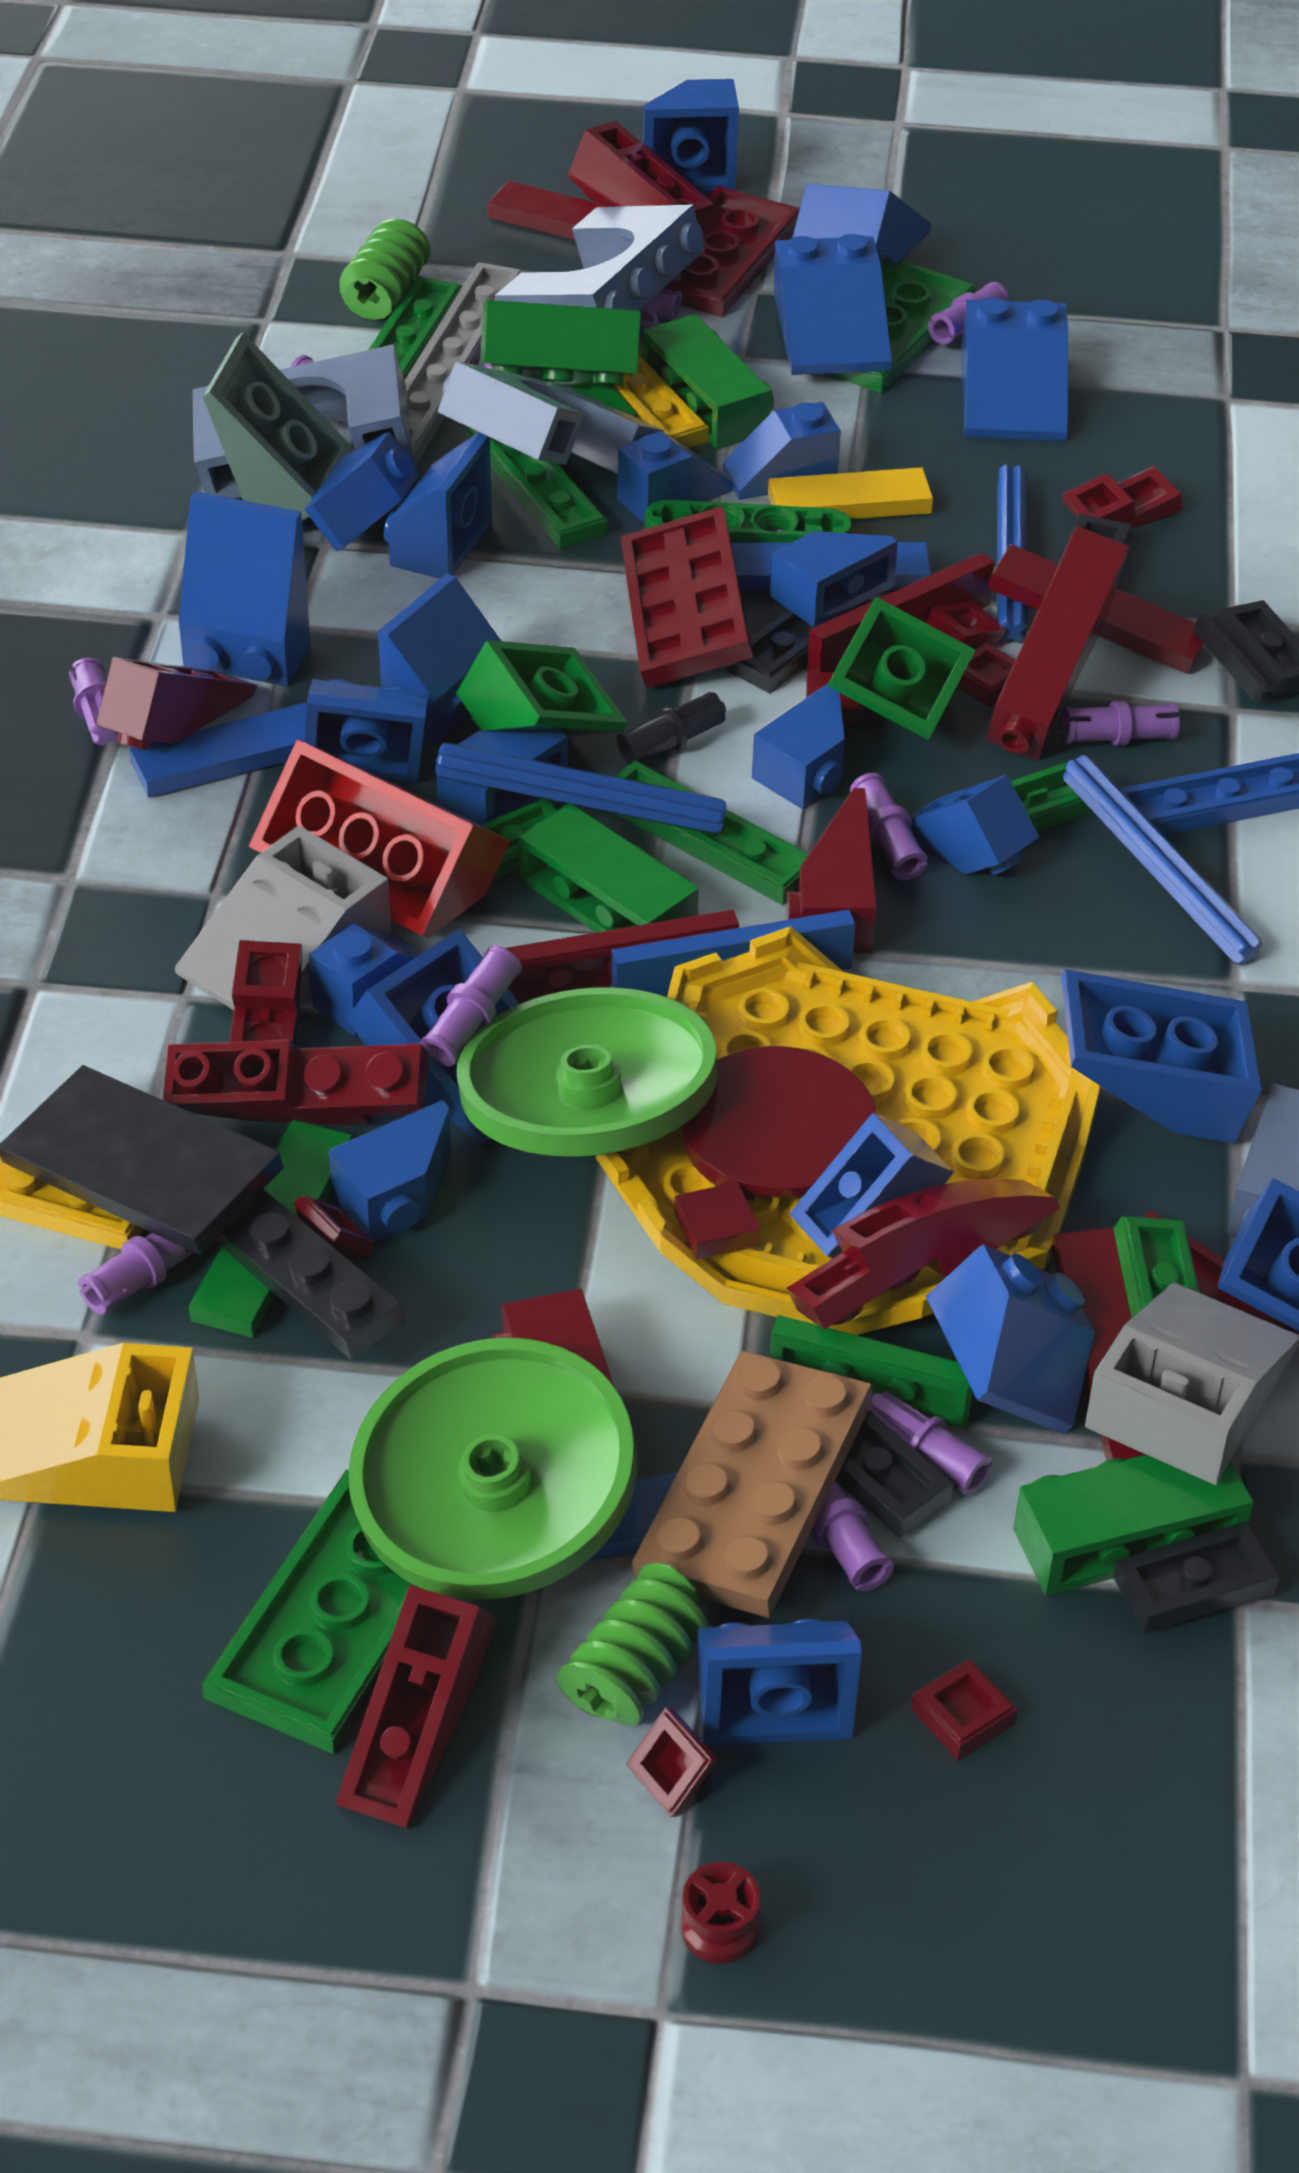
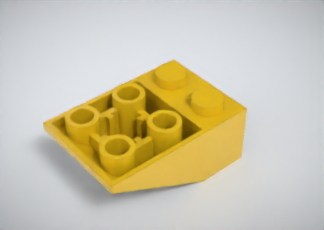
[0,1343,199,1512]

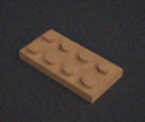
[632,1350,873,1618]

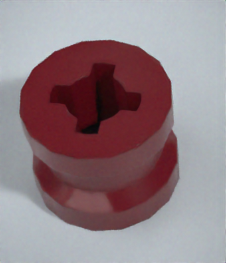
[681,1862,761,1964]

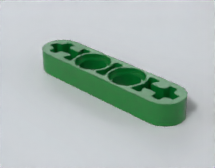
[644,500,852,543]

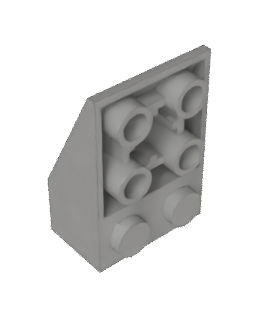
[175,825,391,1010]
[1085,1282,1299,1485]

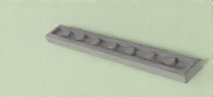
[404,262,523,467]

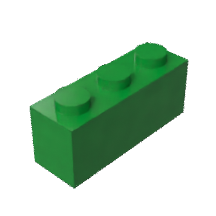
[480,300,641,385]
[642,314,774,450]
[519,803,699,932]
[1013,1454,1254,1596]

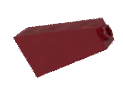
[986,526,1129,761]

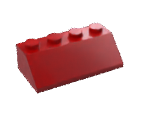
[248,739,511,938]

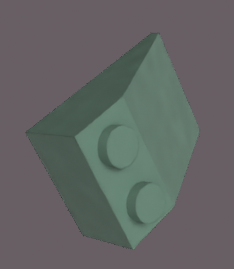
[203,332,353,521]

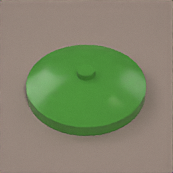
[457,987,718,1157]
[348,1338,638,1600]

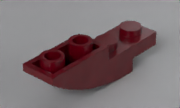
[163,1039,428,1125]
[786,1178,1060,1330]

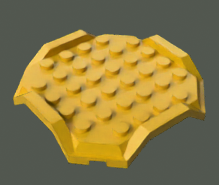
[596,926,1101,1335]

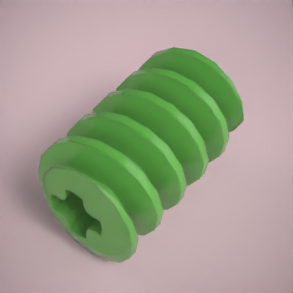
[339,218,431,320]
[557,1562,709,1726]

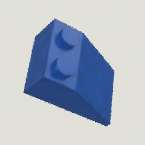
[774,234,892,375]
[961,297,1068,441]
[179,491,311,687]
[345,928,520,1145]
[1061,969,1262,1144]

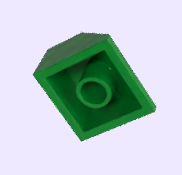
[827,596,975,740]
[456,640,628,737]

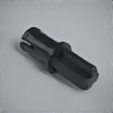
[617,692,727,765]

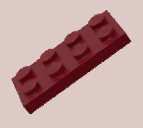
[620,506,753,688]

